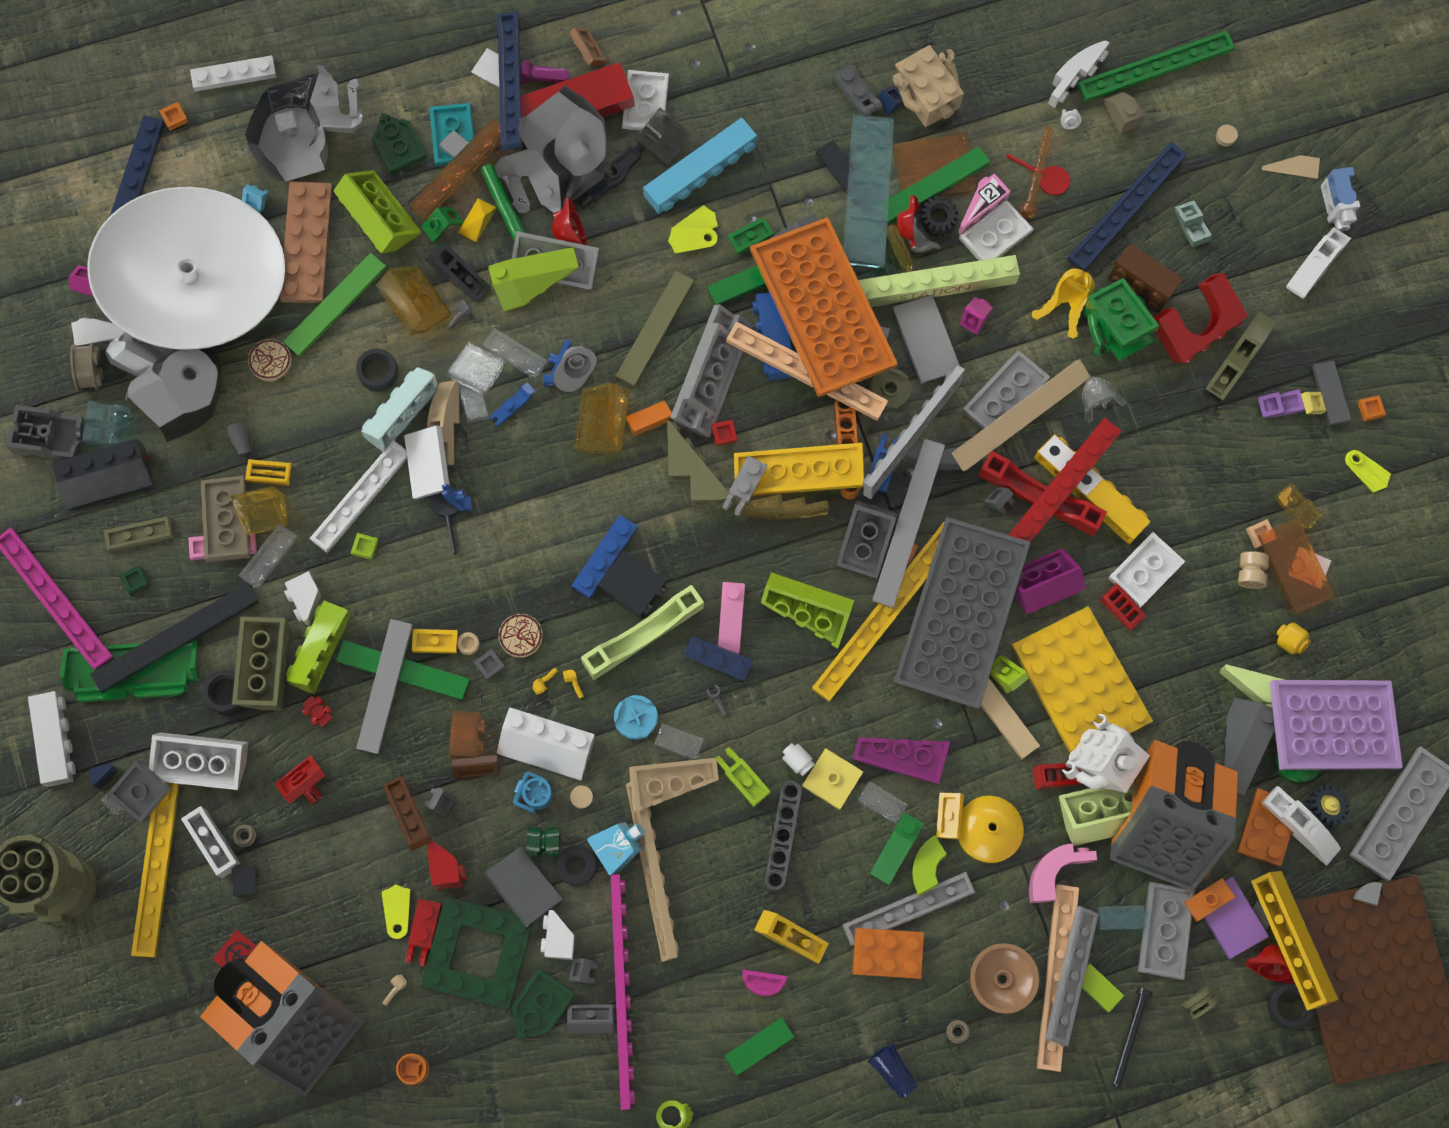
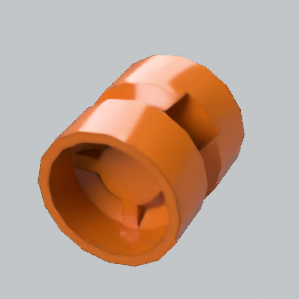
[396,1053,430,1085]

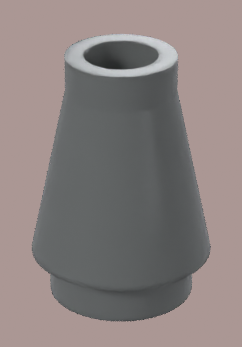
[226,422,251,456]

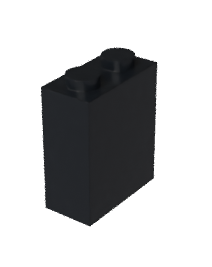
[598,550,667,619]

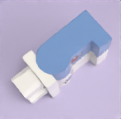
[1321,167,1360,231]

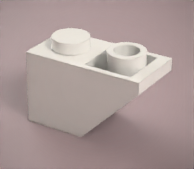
[284,571,321,626]
[541,910,575,960]

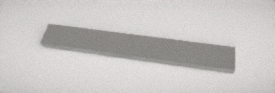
[872,439,945,608]

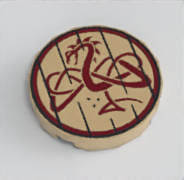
[248,339,292,382]
[499,614,543,658]

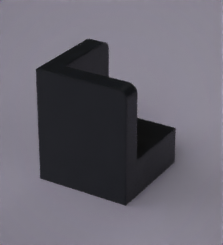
[231,865,259,898]

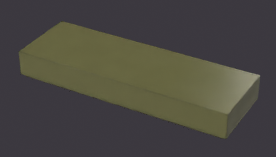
[103,516,174,553]

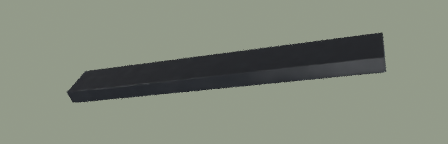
[90,583,259,694]

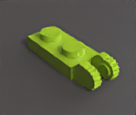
[716,747,771,807]

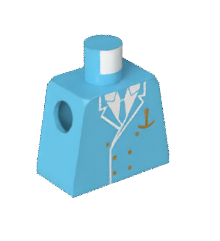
[587,822,645,875]

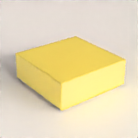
[1301,392,1326,414]

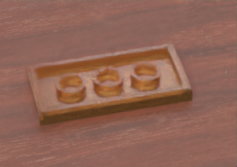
[1257,517,1335,614]

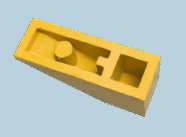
[754,910,829,964]

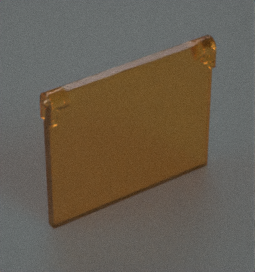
[892,133,977,197]

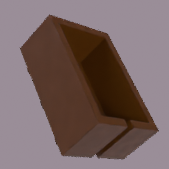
[1108,243,1183,313]

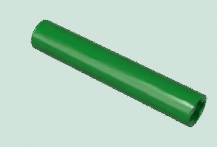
[481,164,526,242]

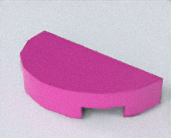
[742,969,788,996]

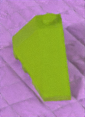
[488,247,579,312]

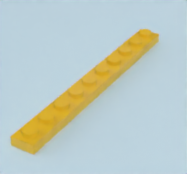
[812,521,945,702]

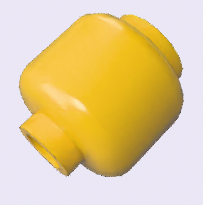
[1276,623,1311,655]

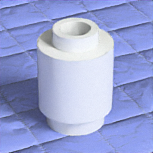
[782,743,815,777]

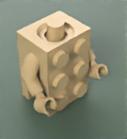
[892,45,964,128]

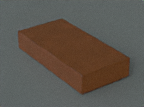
[452,755,499,778]

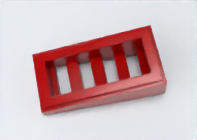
[1099,583,1146,631]
[1033,763,1082,790]

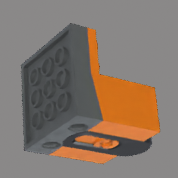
[1110,740,1238,891]
[200,941,364,1097]

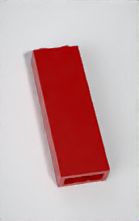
[521,62,635,146]

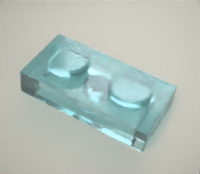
[1097,905,1146,930]

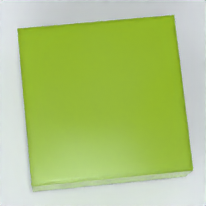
[351,533,379,561]

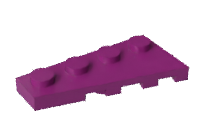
[852,737,950,785]

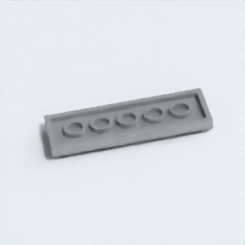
[1349,746,1449,881]

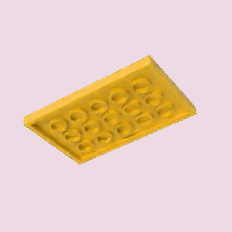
[1011,606,1153,753]

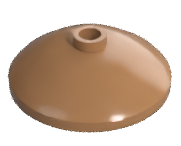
[970,943,1039,1014]

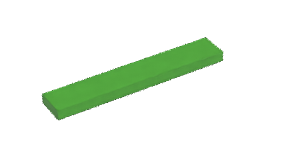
[283,253,387,358]

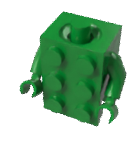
[1084,278,1159,361]

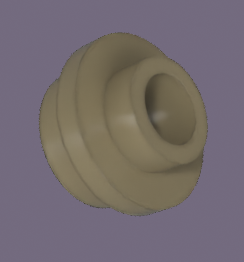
[233,825,256,847]
[946,1020,970,1044]

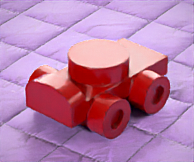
[301,696,333,727]

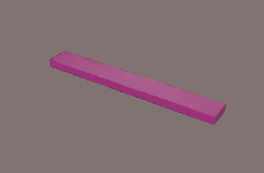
[0,527,115,671]

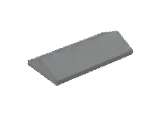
[512,231,599,290]

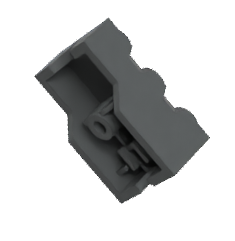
[6,405,87,460]

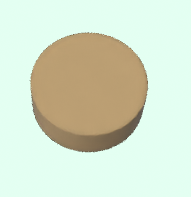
[1216,125,1238,147]
[457,632,480,655]
[570,786,593,809]

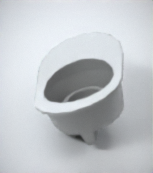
[554,345,597,392]

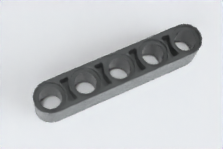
[764,781,802,892]

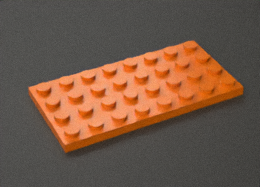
[750,217,898,397]

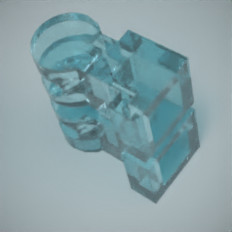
[82,401,131,448]

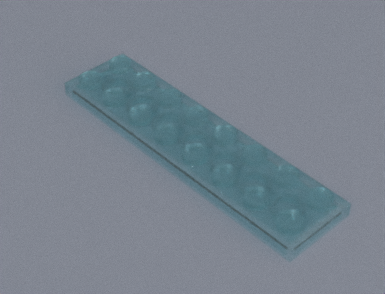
[843,114,894,268]

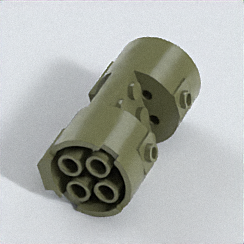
[0,834,97,927]

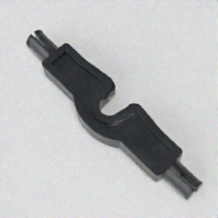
[578,139,649,209]

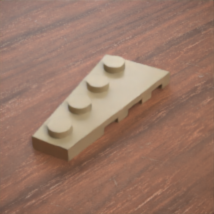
[629,758,719,812]

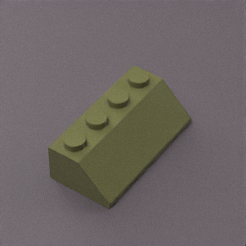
[232,617,290,711]

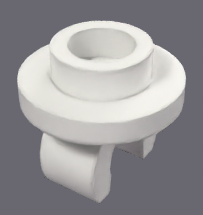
[1060,109,1081,130]

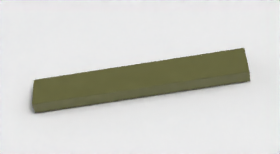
[616,271,694,388]

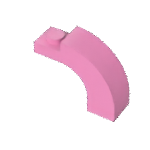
[1029,844,1097,903]

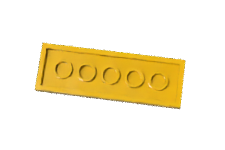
[734,443,865,496]

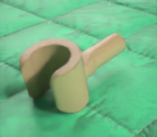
[382,974,407,1006]

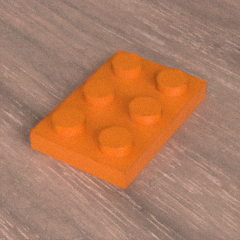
[1236,788,1292,868]
[852,928,924,979]

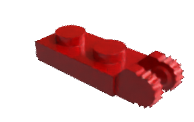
[405,899,442,966]

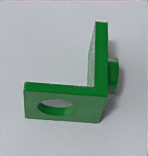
[421,207,464,242]

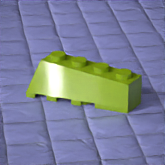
[761,572,854,648]
[286,601,351,695]

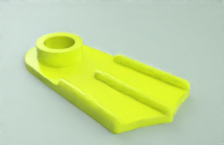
[674,205,718,229]
[668,227,717,254]
[1345,450,1391,493]
[382,885,410,939]

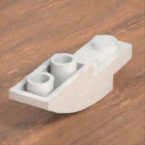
[1048,41,1109,108]
[1286,227,1351,299]
[1261,786,1341,865]

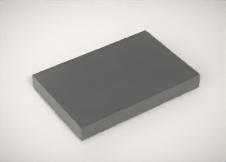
[484,847,562,928]

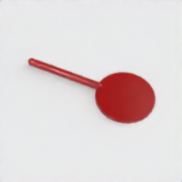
[1006,154,1070,195]

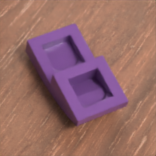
[1258,389,1305,418]

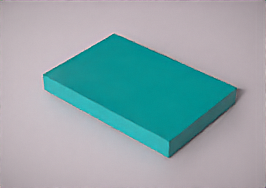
[429,103,477,167]

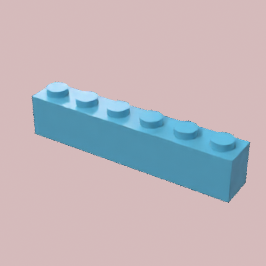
[643,118,757,214]

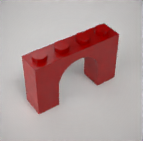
[1153,273,1248,364]

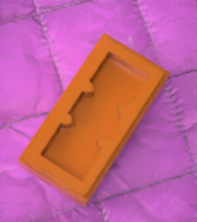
[1184,878,1235,922]

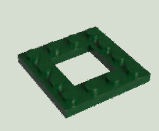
[420,897,533,1009]

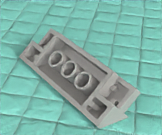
[670,304,753,438]

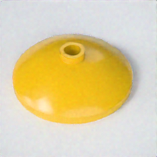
[958,796,1024,863]

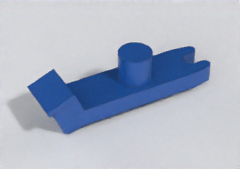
[543,339,571,387]
[489,383,536,427]
[441,484,472,512]

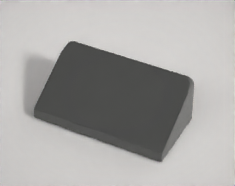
[567,1004,614,1034]

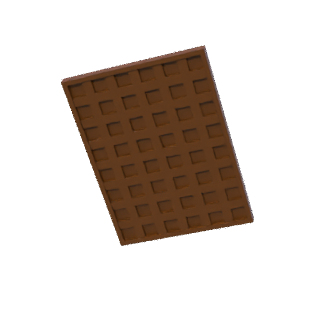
[1295,876,1449,1085]

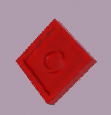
[275,755,325,804]

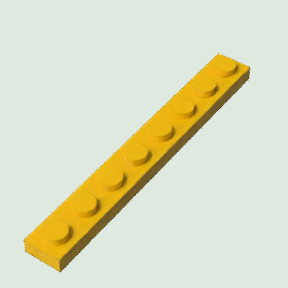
[131,782,180,958]

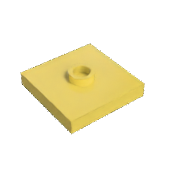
[802,748,863,810]

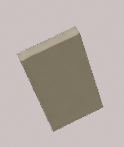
[201,475,250,563]

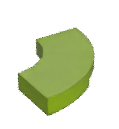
[913,836,947,896]

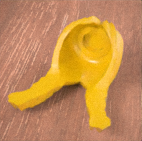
[1032,268,1095,339]

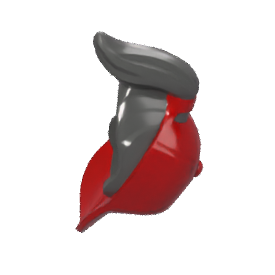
[896,195,940,253]

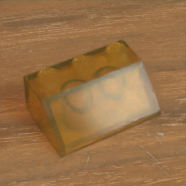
[376,265,452,335]
[574,382,630,454]

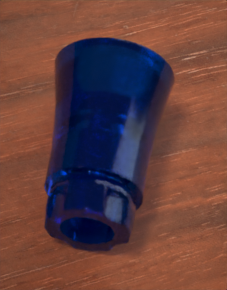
[867,1042,918,1099]

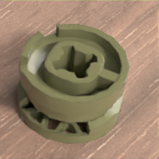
[1182,986,1219,1019]

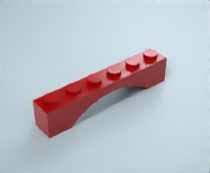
[978,451,1107,537]

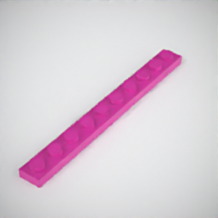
[611,875,635,1110]

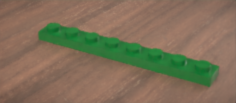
[1077,30,1235,103]

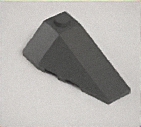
[1224,698,1275,796]

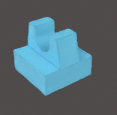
[242,184,269,213]

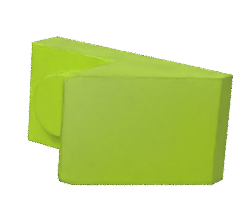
[990,655,1029,694]

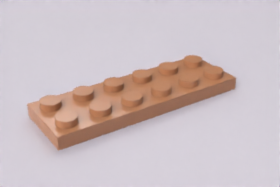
[280,182,333,303]

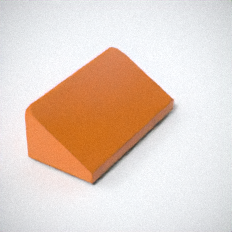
[625,400,672,436]

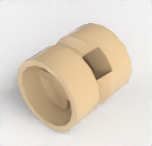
[1238,552,1269,589]

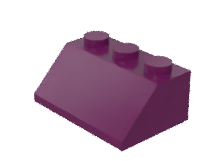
[1014,549,1086,614]

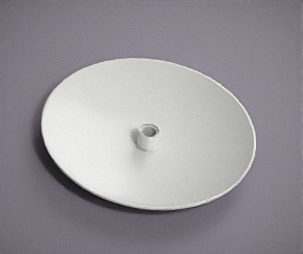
[87,187,285,350]

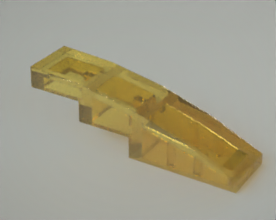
[741,494,829,519]

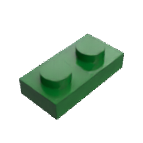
[727,217,774,256]

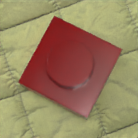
[711,420,737,446]

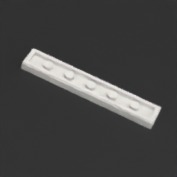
[310,440,407,553]

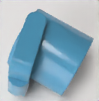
[513,772,553,814]

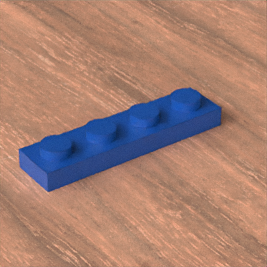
[572,515,638,599]

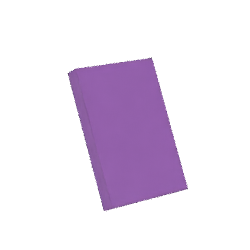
[1204,877,1269,959]

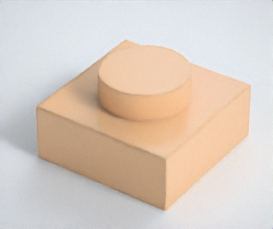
[1246,519,1277,548]

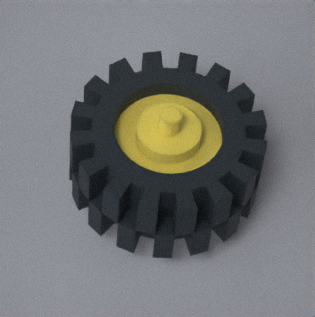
[1305,785,1350,829]

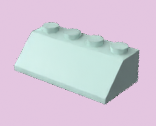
[361,367,438,452]

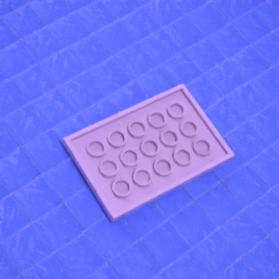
[1270,680,1403,770]

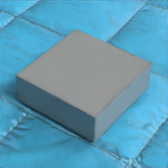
[439,130,469,160]

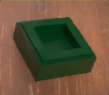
[120,565,150,596]

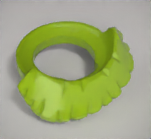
[656,1100,693,1128]

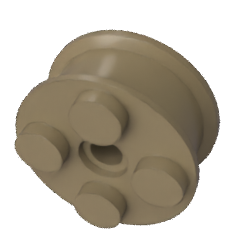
[70,343,104,392]

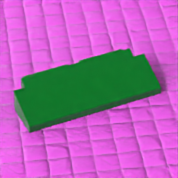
[59,639,199,702]

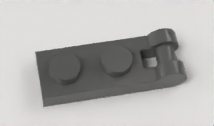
[833,64,883,119]

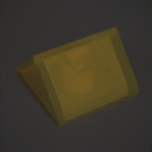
[231,486,288,536]

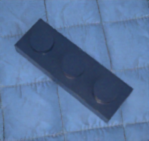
[684,635,753,681]

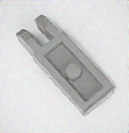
[722,456,768,516]

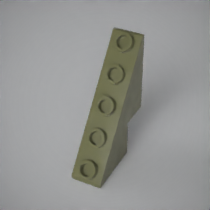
[1205,311,1277,400]
[667,421,732,506]

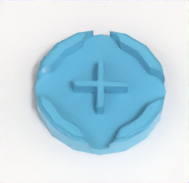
[614,695,658,740]

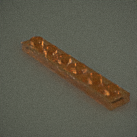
[409,118,501,221]

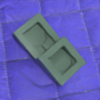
[1175,201,1212,247]

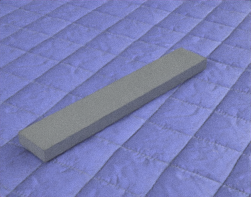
[356,619,413,754]
[842,872,975,946]
[1045,906,1099,1047]

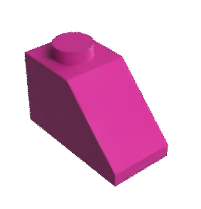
[959,297,993,335]

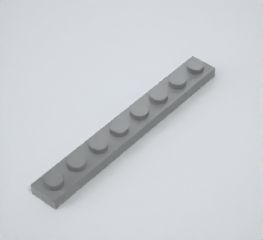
[863,365,965,499]

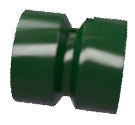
[527,827,560,857]

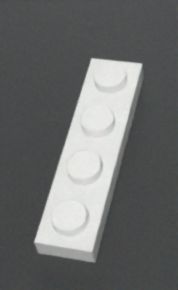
[190,55,277,92]

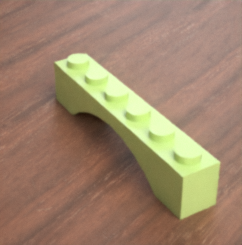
[581,585,704,680]

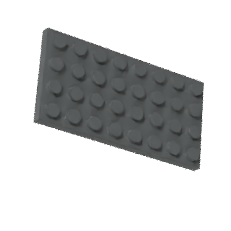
[894,517,1030,710]

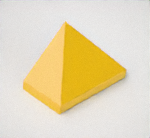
[458,198,497,243]

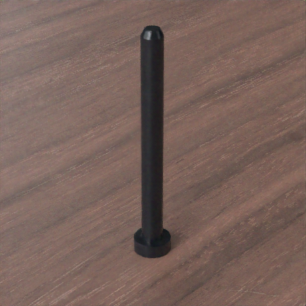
[1112,987,1153,1088]

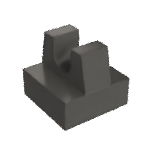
[983,486,1015,515]
[424,787,456,817]
[569,958,598,983]

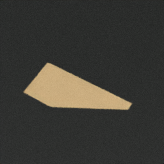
[1262,155,1320,179]

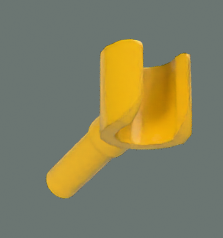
[532,668,558,695]
[563,670,584,699]

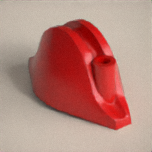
[552,198,588,246]
[1245,945,1295,984]

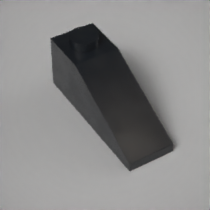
[425,243,491,302]

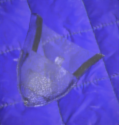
[1082,377,1127,423]

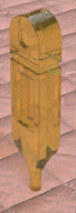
[885,224,913,272]

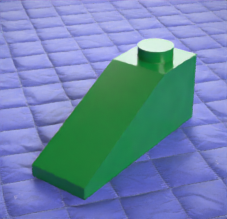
[869,812,924,885]

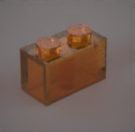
[449,711,485,759]

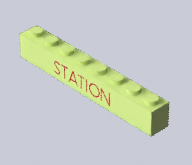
[858,255,1020,307]

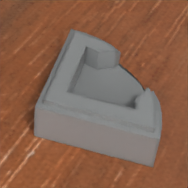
[1353,882,1382,906]

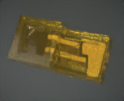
[1274,483,1323,529]

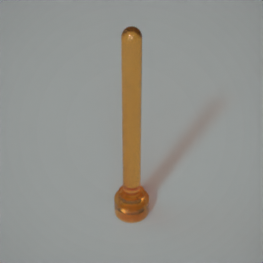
[1019,126,1053,218]

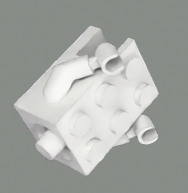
[1062,714,1150,793]

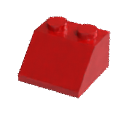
[427,840,467,890]

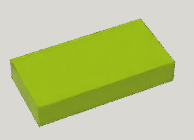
[1082,964,1124,1013]

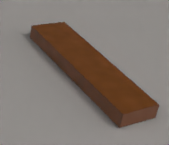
[382,775,432,852]

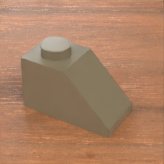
[1102,91,1144,134]

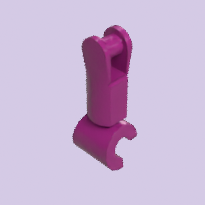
[520,60,570,84]

